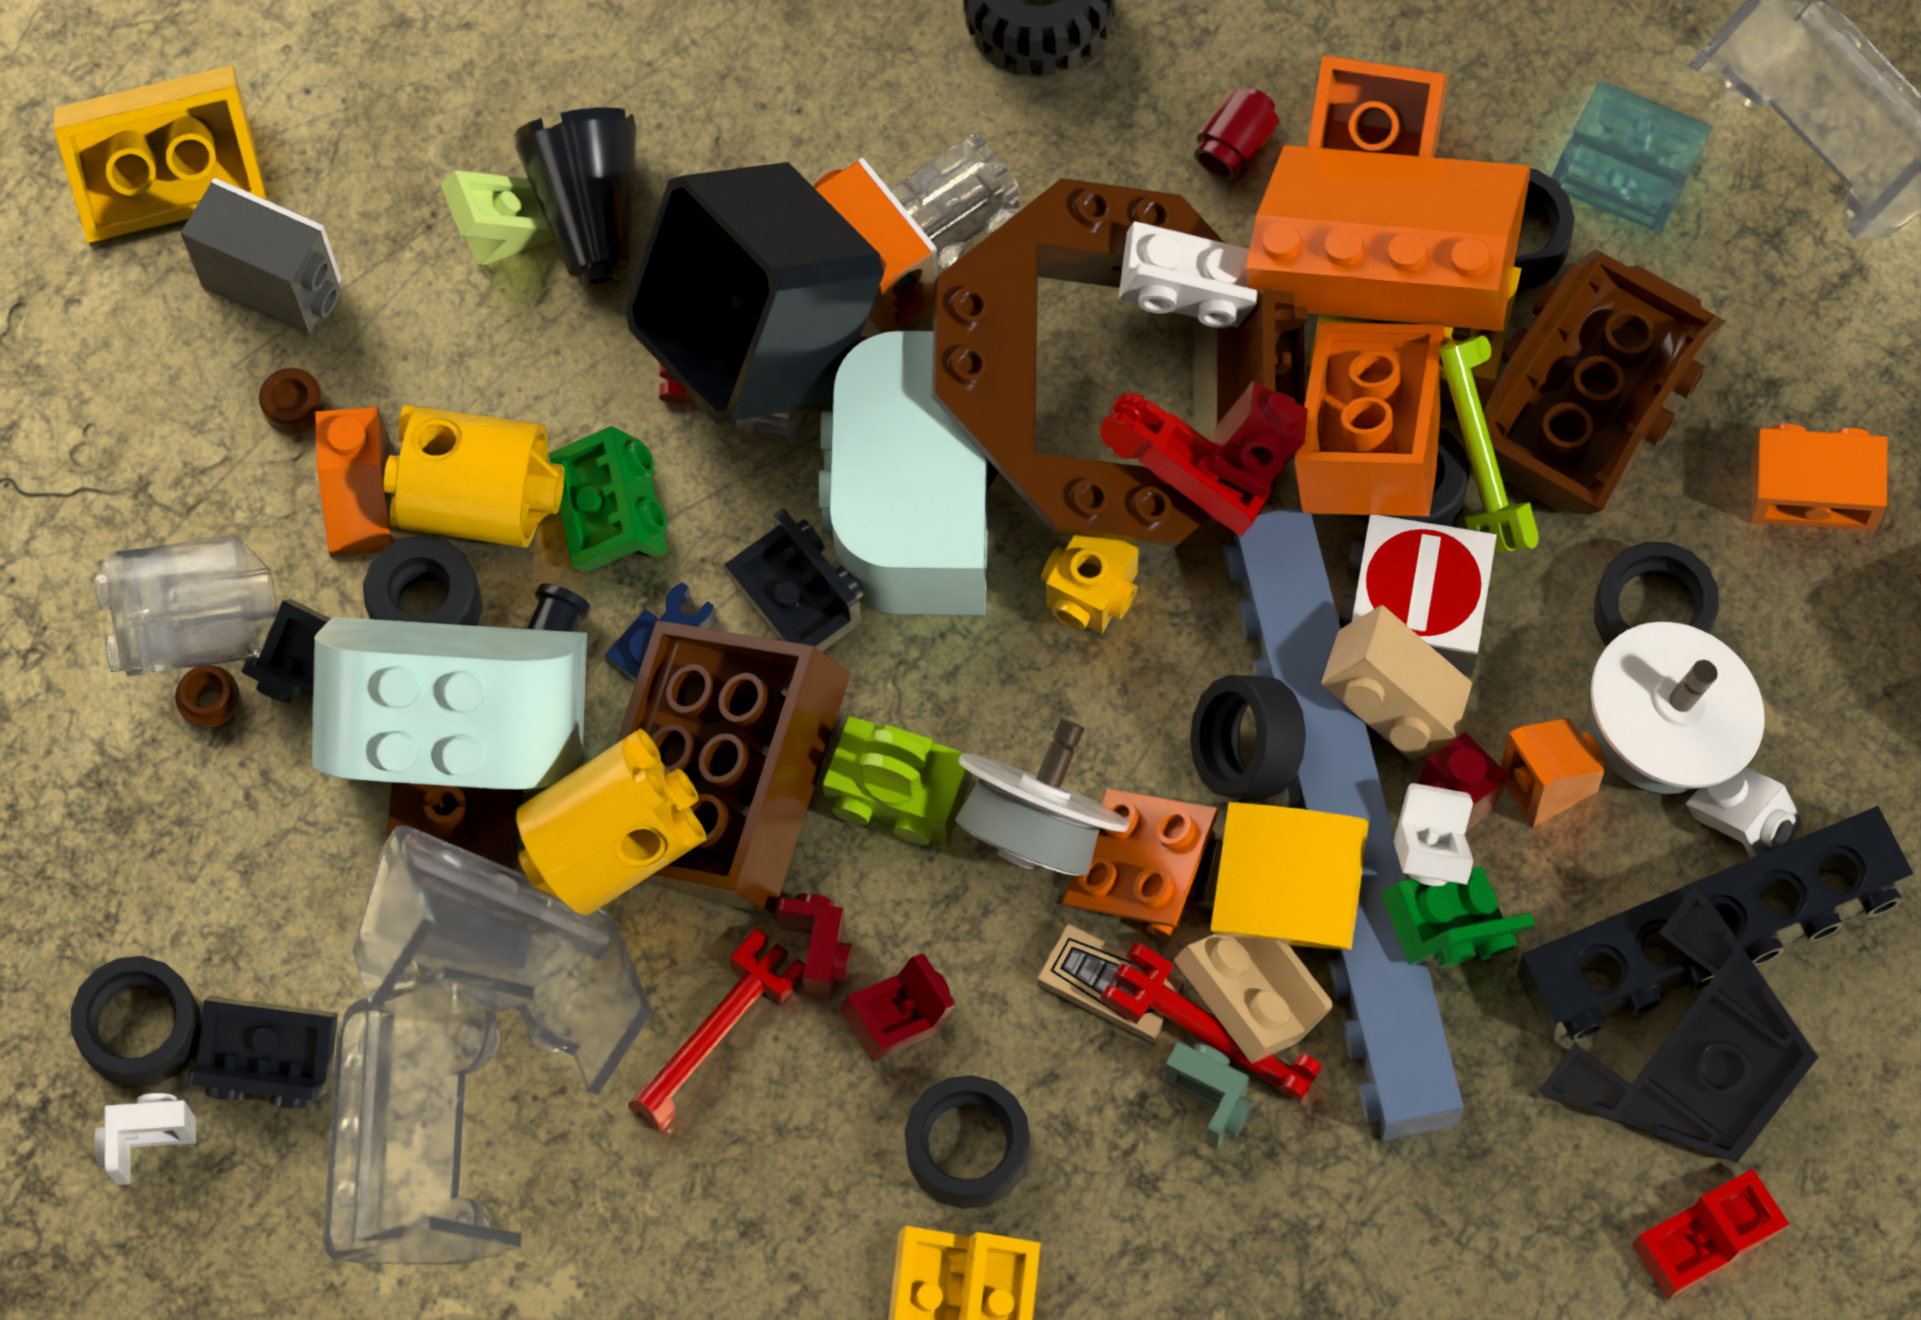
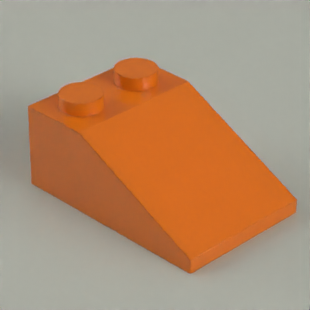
[1307,55,1449,158]
[1295,323,1446,517]

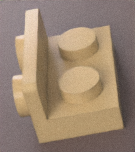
[1174,934,1333,1063]

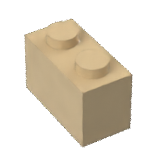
[1321,605,1473,762]

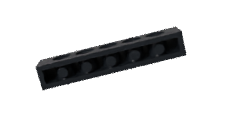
[1517,806,1914,1042]

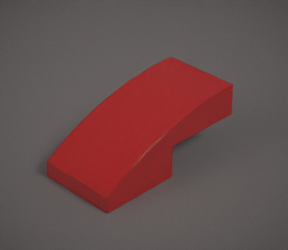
[1632,1169,1790,1300]

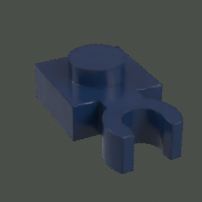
[605,582,715,684]

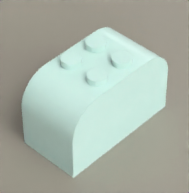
[819,331,988,615]
[312,617,587,789]

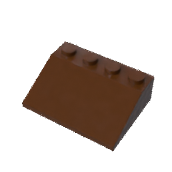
[616,620,851,915]

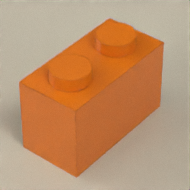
[1750,424,1888,531]

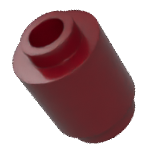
[1194,87,1280,181]

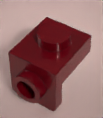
[777,893,853,1001]
[838,953,955,1062]

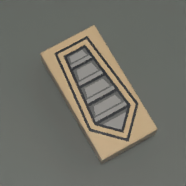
[1037,923,1184,1044]

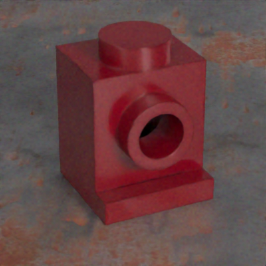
[1209,381,1308,499]
[1402,731,1510,833]

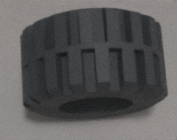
[963,0,1114,76]

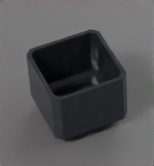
[625,162,886,424]

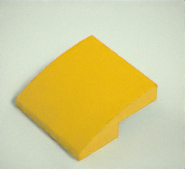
[1210,802,1369,950]
[888,1226,1041,1320]

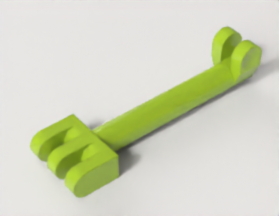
[1439,336,1539,553]

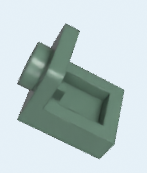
[1164,1041,1254,1149]

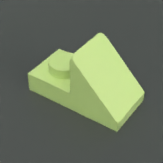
[440,170,554,265]

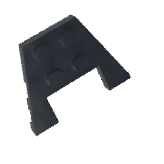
[1538,885,1818,1163]

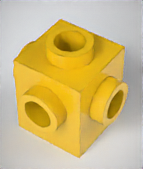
[1041,534,1139,634]

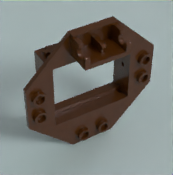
[932,178,1307,547]

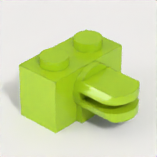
[823,716,972,845]

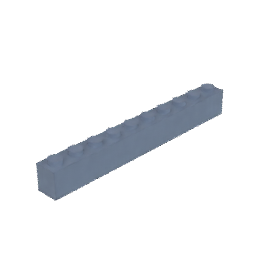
[1224,506,1464,1141]

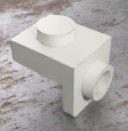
[1686,767,1801,859]
[1393,783,1474,886]
[94,1093,196,1185]

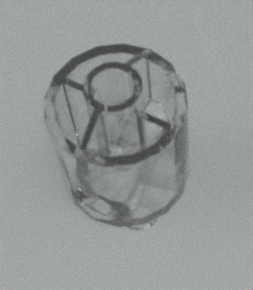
[94,534,277,677]

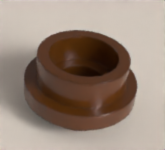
[175,665,240,728]

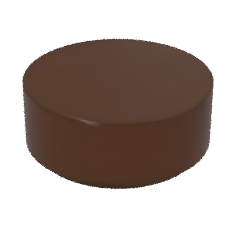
[259,368,324,433]

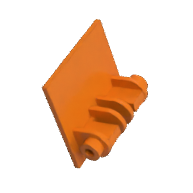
[1062,788,1219,939]

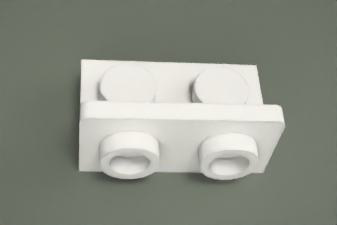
[1119,221,1258,328]

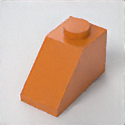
[315,407,393,556]
[1500,717,1605,828]

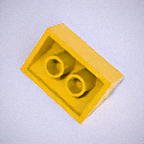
[54,65,267,243]

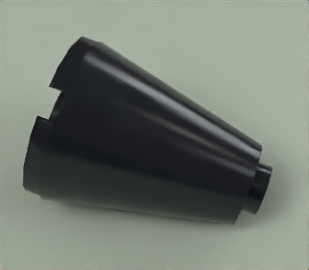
[513,107,637,285]

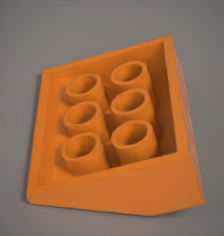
[1246,145,1530,331]

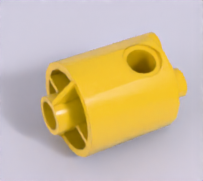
[384,404,565,547]
[516,729,706,916]

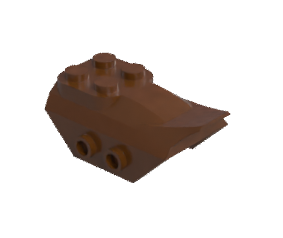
[1483,249,1726,515]

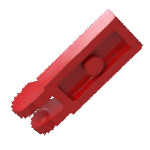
[1099,391,1271,537]

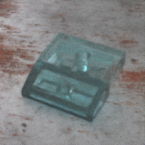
[1551,80,1713,234]

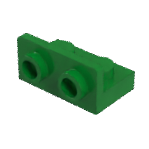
[548,426,667,573]
[1381,866,1536,969]

